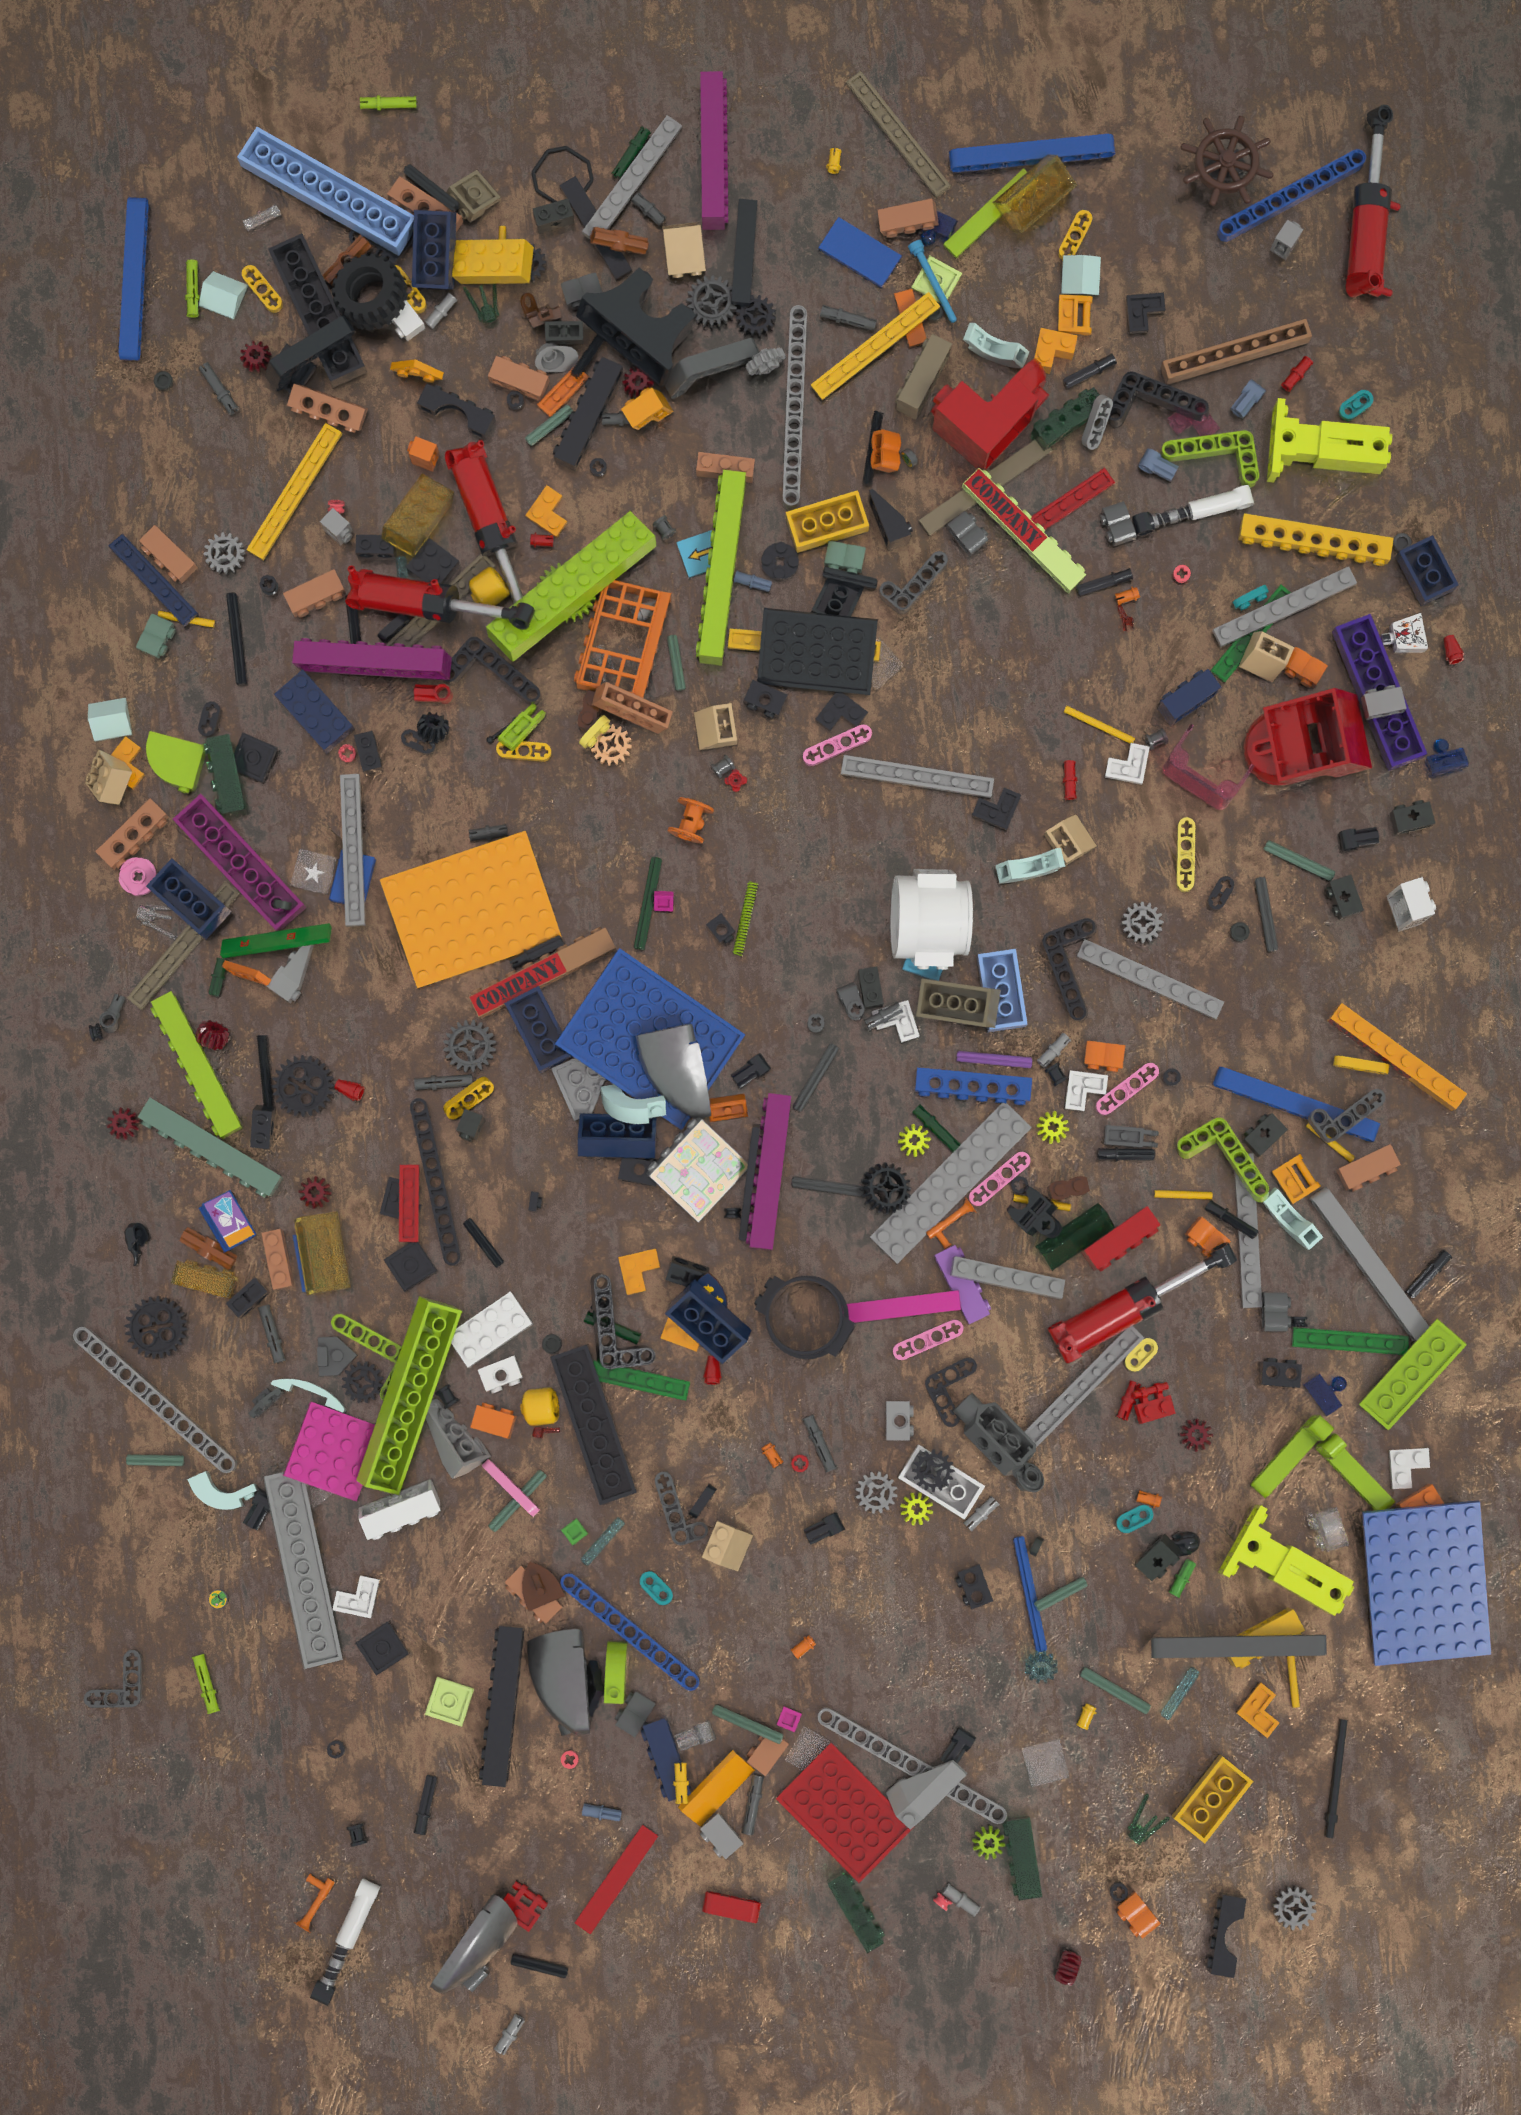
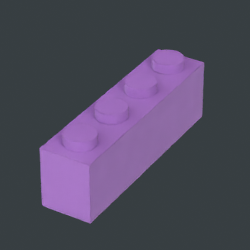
[934,1245,991,1325]

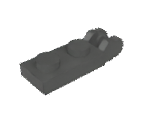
[1104,1125,1159,1148]

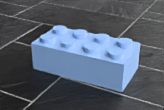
[976,949,1027,1032]

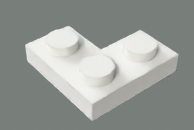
[1105,743,1150,785]
[871,1000,920,1043]
[1065,1070,1108,1112]
[1389,1448,1430,1489]
[333,1576,380,1618]

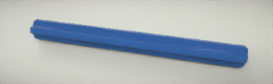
[1013,1536,1047,1652]

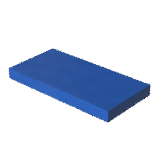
[818,217,902,288]

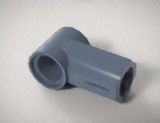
[1230,379,1266,419]
[1138,448,1179,482]

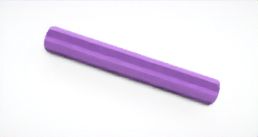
[956,1051,1032,1068]

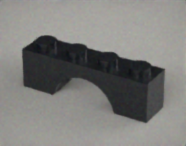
[417,384,496,440]
[1206,1892,1246,1978]

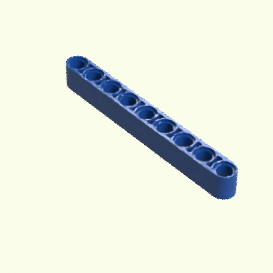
[949,134,1115,172]
[1217,149,1366,242]
[119,197,149,361]
[1213,1067,1380,1142]
[560,1573,700,1691]

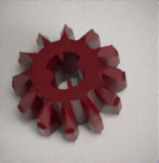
[240,340,272,373]
[622,368,654,398]
[195,1020,229,1050]
[107,1107,140,1140]
[298,1176,332,1209]
[1179,1418,1213,1452]
[1055,1950,1082,1986]

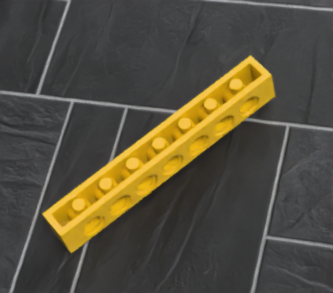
[1238,513,1394,566]

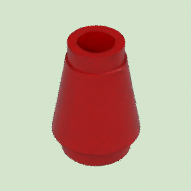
[1443,635,1464,664]
[334,1079,365,1101]
[703,1356,722,1385]

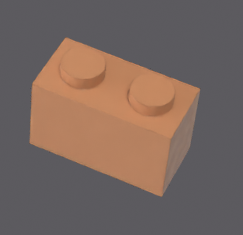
[746,1736,789,1776]

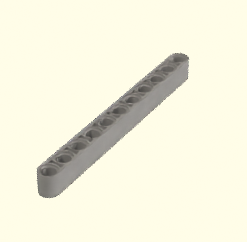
[782,305,807,510]
[1310,1187,1429,1343]
[73,1327,238,1473]
[817,1707,1007,1824]

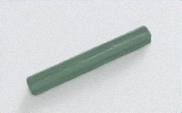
[1264,840,1335,881]
[488,1470,546,1532]
[1080,1667,1151,1714]
[712,1705,784,1744]

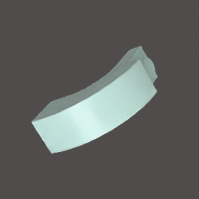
[963,323,1029,369]
[995,848,1065,884]
[601,1084,666,1124]
[1263,1187,1323,1250]
[188,1471,259,1510]

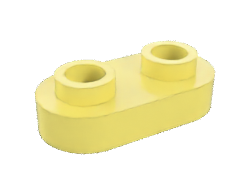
[579,715,610,748]
[1124,1338,1158,1372]

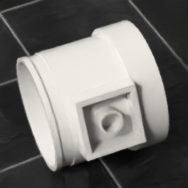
[890,869,973,970]

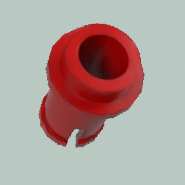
[530,532,553,548]

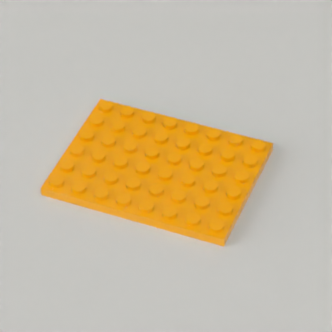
[380,830,562,988]

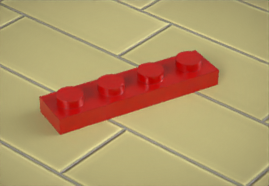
[399,1165,420,1242]

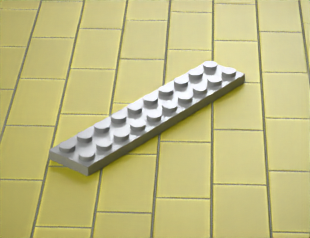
[870,1103,1032,1264]
[263,1472,343,1669]

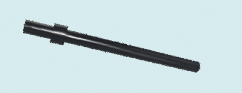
[1326,1719,1348,1838]

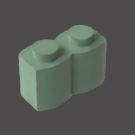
[824,541,866,574]
[136,614,176,659]

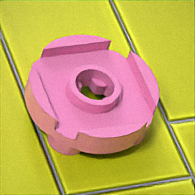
[119,857,157,896]

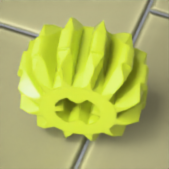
[1036,1111,1069,1144]
[898,1124,931,1157]
[900,1492,933,1525]

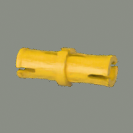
[673,1762,689,1804]

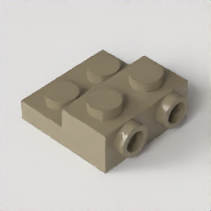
[447,170,501,222]

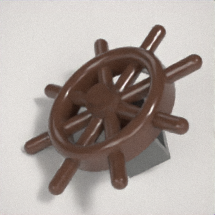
[1180,116,1274,206]

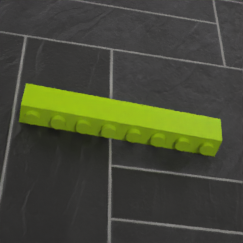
[150,991,243,1139]

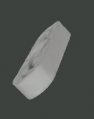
[1082,395,1113,450]

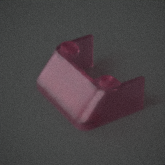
[1163,724,1255,810]

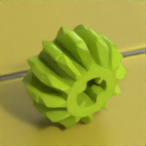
[972,1825,1005,1860]

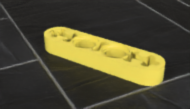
[1176,817,1195,892]

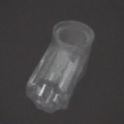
[674,1720,716,1751]

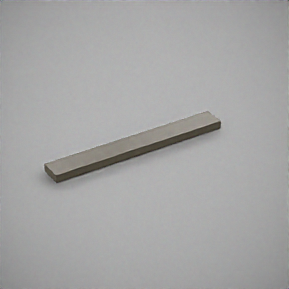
[846,71,951,198]
[919,435,1052,537]
[386,554,496,647]
[127,881,241,1010]

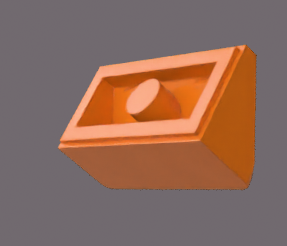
[709,1094,748,1122]

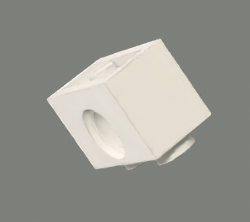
[478,1356,523,1394]

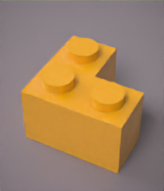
[1034,328,1078,374]
[621,388,674,430]

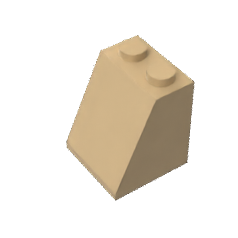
[662,222,706,278]
[702,1520,753,1571]

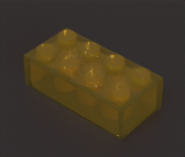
[993,154,1077,234]
[381,473,454,557]
[294,1211,351,1296]

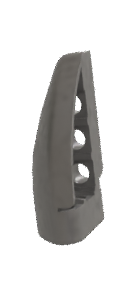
[635,1024,711,1119]
[527,1629,590,1735]
[430,1894,518,1993]

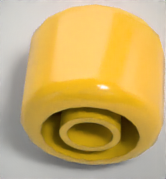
[469,567,510,606]
[520,1387,560,1426]

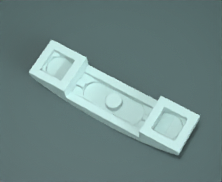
[271,1379,346,1413]

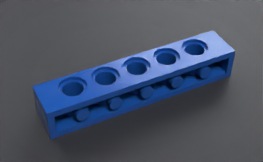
[914,1067,1032,1105]

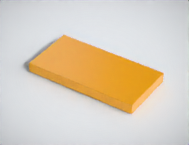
[678,1750,755,1827]

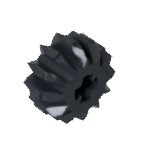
[417,712,449,744]

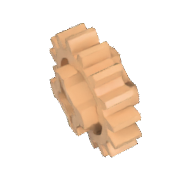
[591,724,632,766]

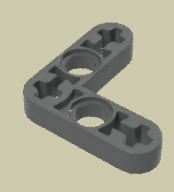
[84,1649,142,1708]

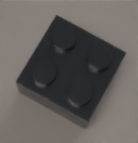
[406,538,460,584]

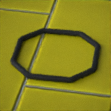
[531,146,594,203]

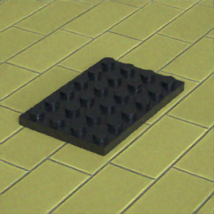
[757,608,878,695]

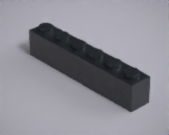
[553,357,623,471]

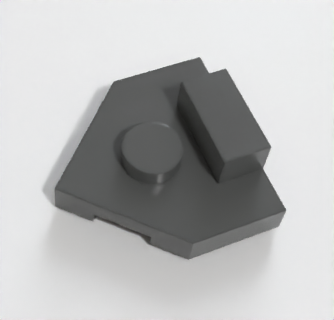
[317,1337,357,1376]
[248,1387,284,1418]

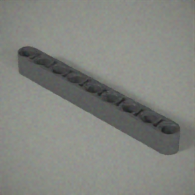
[1151,1635,1327,1658]

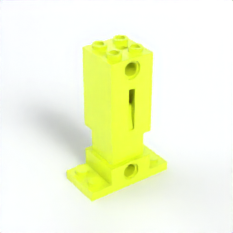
[1266,398,1392,483]
[1218,1504,1354,1616]

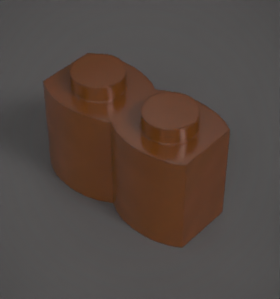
[578,690,602,732]
[1047,1176,1090,1201]

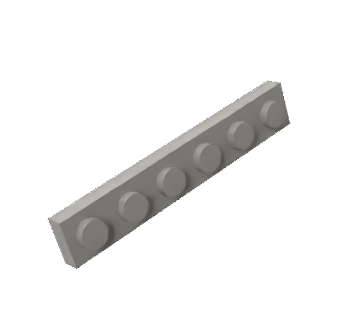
[950,1256,1065,1299]

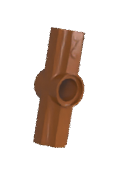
[590,227,649,255]
[322,234,373,287]
[179,1227,238,1270]

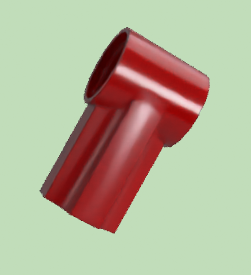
[414,684,453,704]

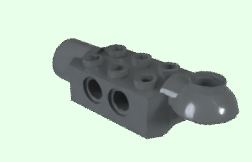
[953,1393,1044,1492]

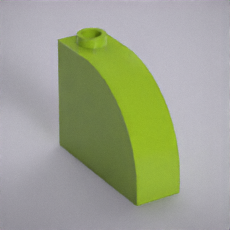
[146,731,207,794]
[604,1641,628,1704]

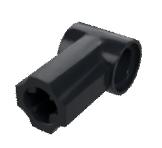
[1339,827,1379,851]
[731,1053,771,1088]
[243,1488,270,1531]
[804,1512,845,1545]
[940,1726,976,1764]

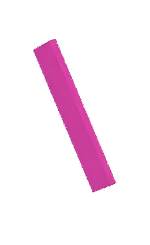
[847,1290,962,1323]

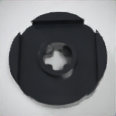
[761,542,799,581]

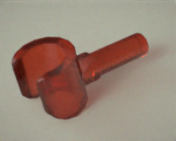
[1117,605,1134,631]
[532,1427,560,1439]

